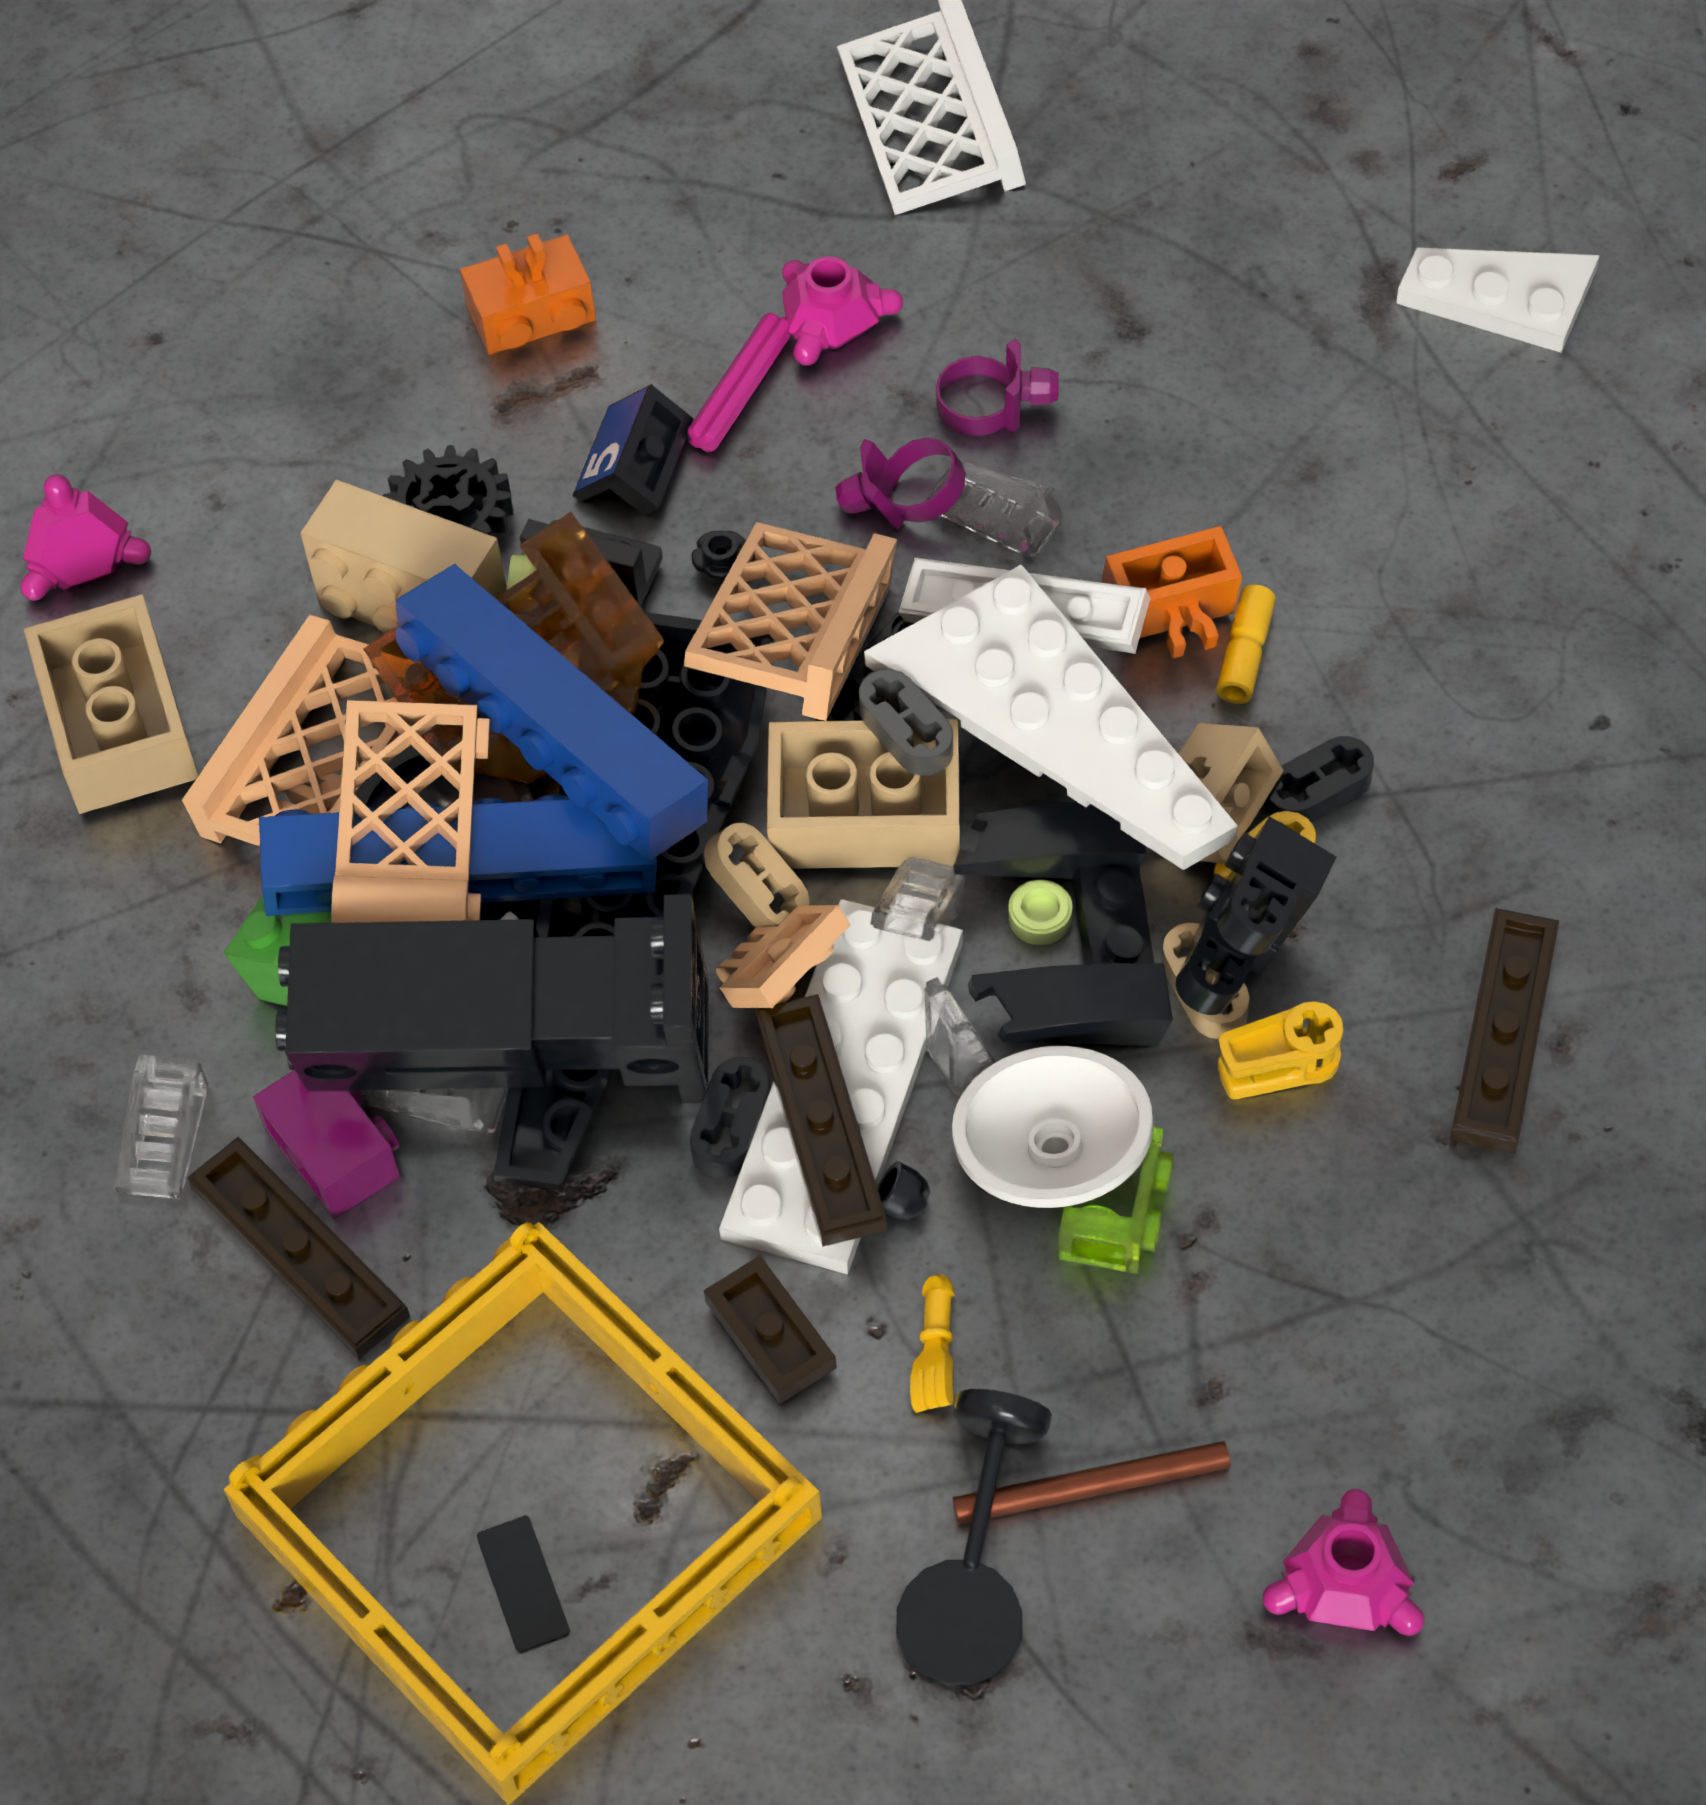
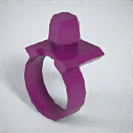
[936,338,1059,436]
[835,437,966,530]

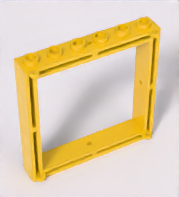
[223,1222,822,1805]

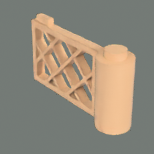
[331,700,490,923]

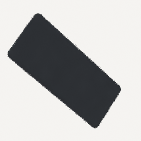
[477,1515,570,1652]

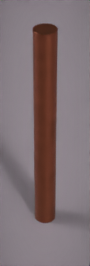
[952,1441,1230,1525]

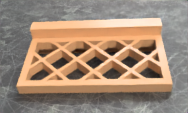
[684,522,897,721]
[182,615,440,846]

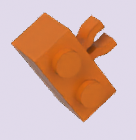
[460,233,596,355]
[1101,526,1243,659]

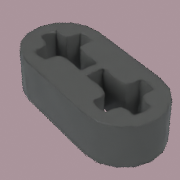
[859,669,953,776]

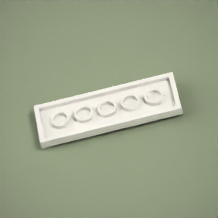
[719,899,963,1275]

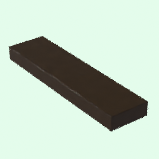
[1450,908,1559,1153]
[755,994,887,1247]
[187,1136,410,1360]

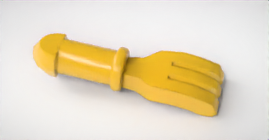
[910,1274,955,1413]

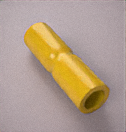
[1216,584,1276,704]

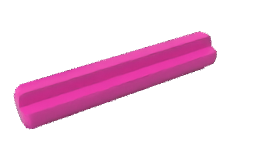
[688,312,791,452]

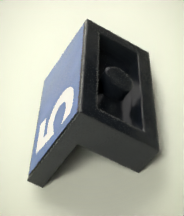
[572,384,694,515]

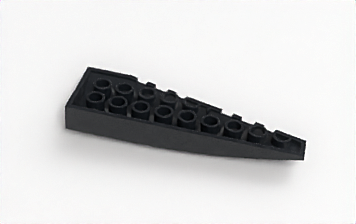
[494,604,774,1190]

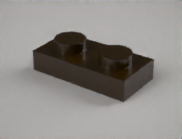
[704,1255,837,1404]

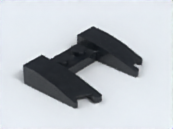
[953,801,1173,1046]

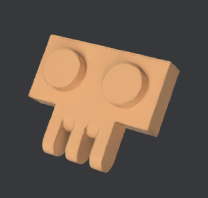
[716,905,851,1008]

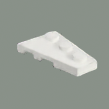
[1396,248,1600,353]

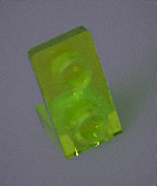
[1058,1126,1174,1274]

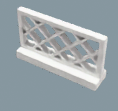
[837,0,1026,215]

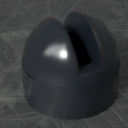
[877,1161,930,1221]

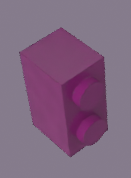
[252,1070,400,1220]

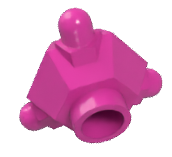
[782,256,903,366]
[20,474,151,601]
[1262,1489,1425,1636]

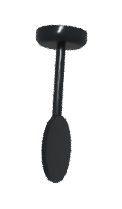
[896,1389,1052,1687]

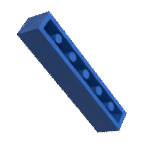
[395,564,708,862]
[259,795,657,916]

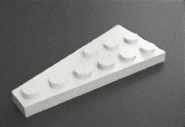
[864,565,1238,870]

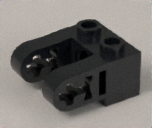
[1175,816,1336,1015]

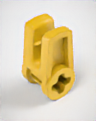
[1218,1001,1344,1100]

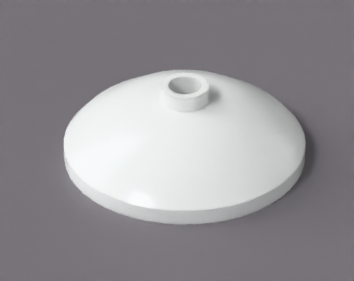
[952,1046,1153,1208]

